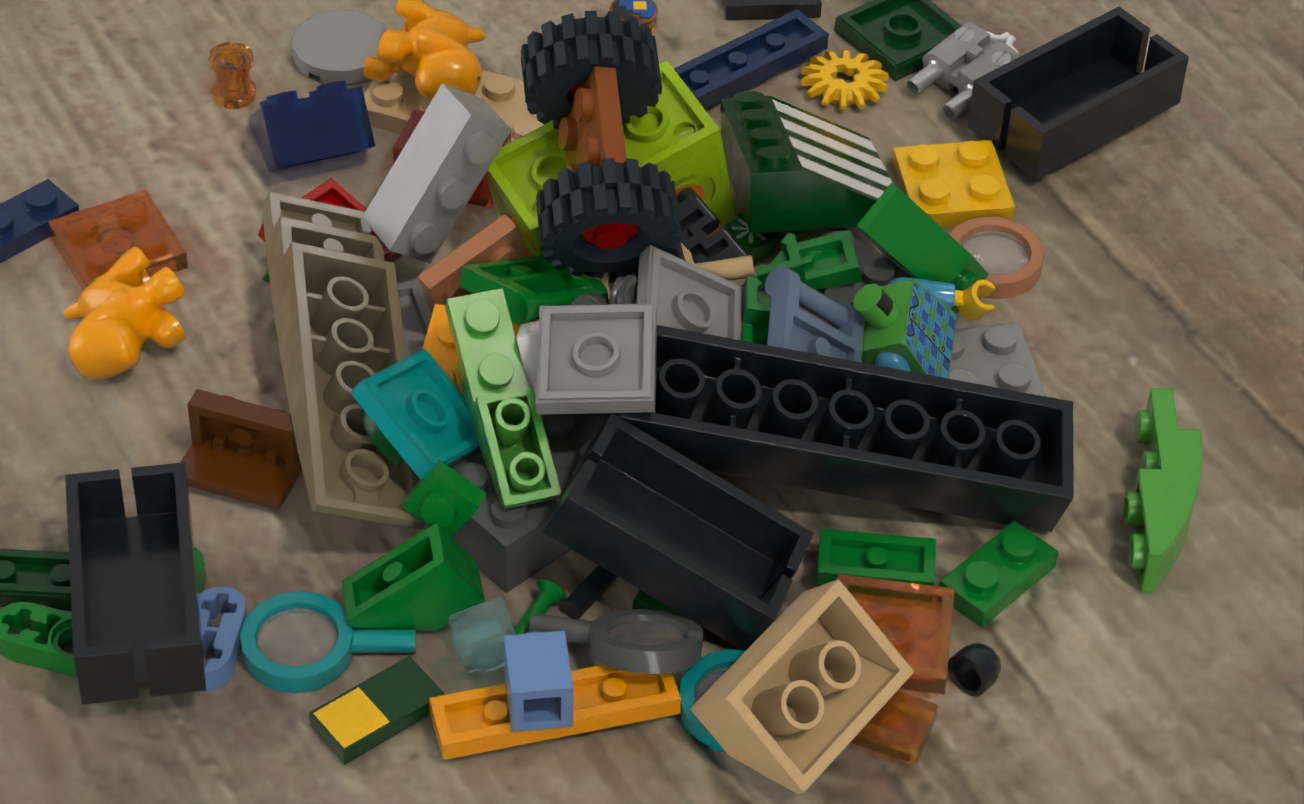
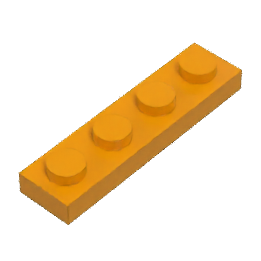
[429,664,681,760]

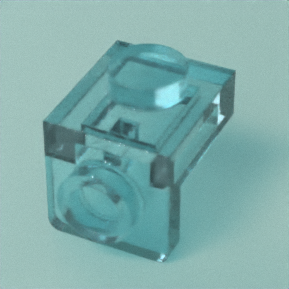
[448,597,517,673]

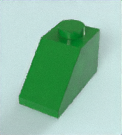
[341,522,485,631]

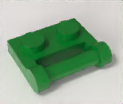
[459,255,608,325]

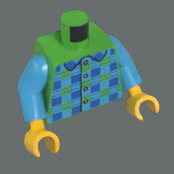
[853,277,996,379]

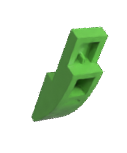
[445,288,562,510]
[1123,388,1203,593]

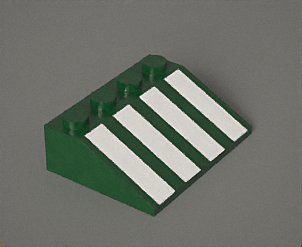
[720,91,893,233]

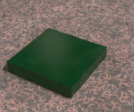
[834,0,962,81]

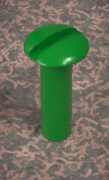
[511,578,566,635]

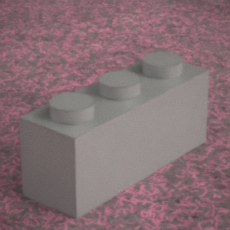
[362,83,512,264]

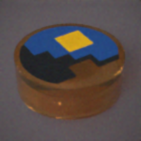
[610,0,658,32]

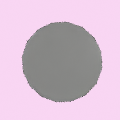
[292,10,386,85]

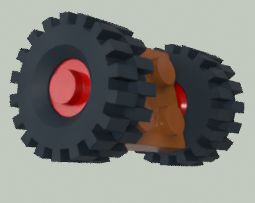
[521,10,681,278]

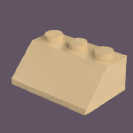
[690,579,914,794]

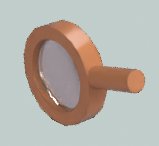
[949,216,1045,299]

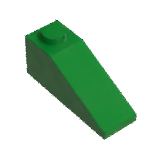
[857,183,989,315]

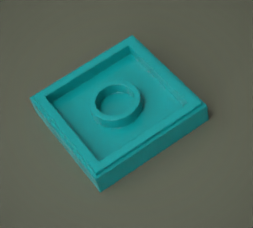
[350,349,480,480]

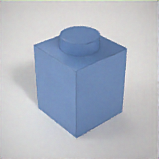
[504,630,573,732]

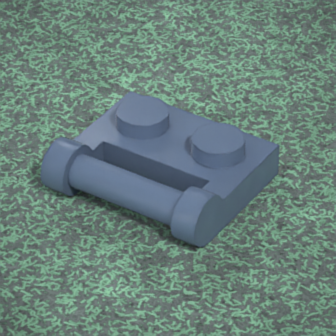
[765,265,865,363]

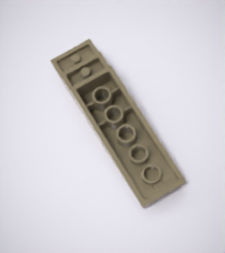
[262,191,426,530]

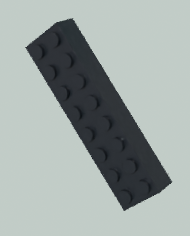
[610,325,1074,532]

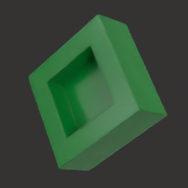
[401,459,486,537]

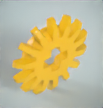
[801,49,889,110]

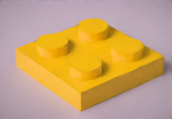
[892,140,1015,228]

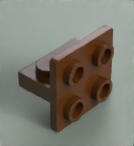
[180,389,302,510]

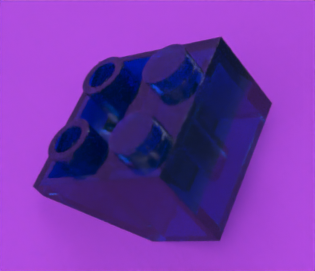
[249,80,375,172]

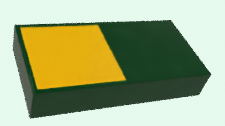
[309,656,444,765]

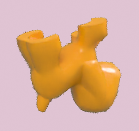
[364,0,485,100]
[64,246,186,380]

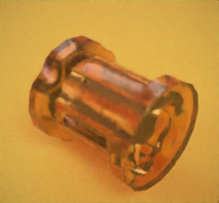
[208,42,256,109]

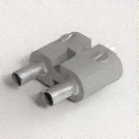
[906,22,1020,120]

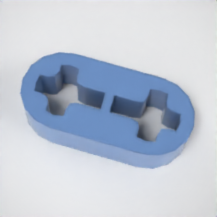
[198,586,247,692]

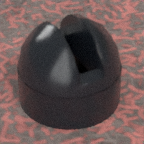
[948,643,1001,696]

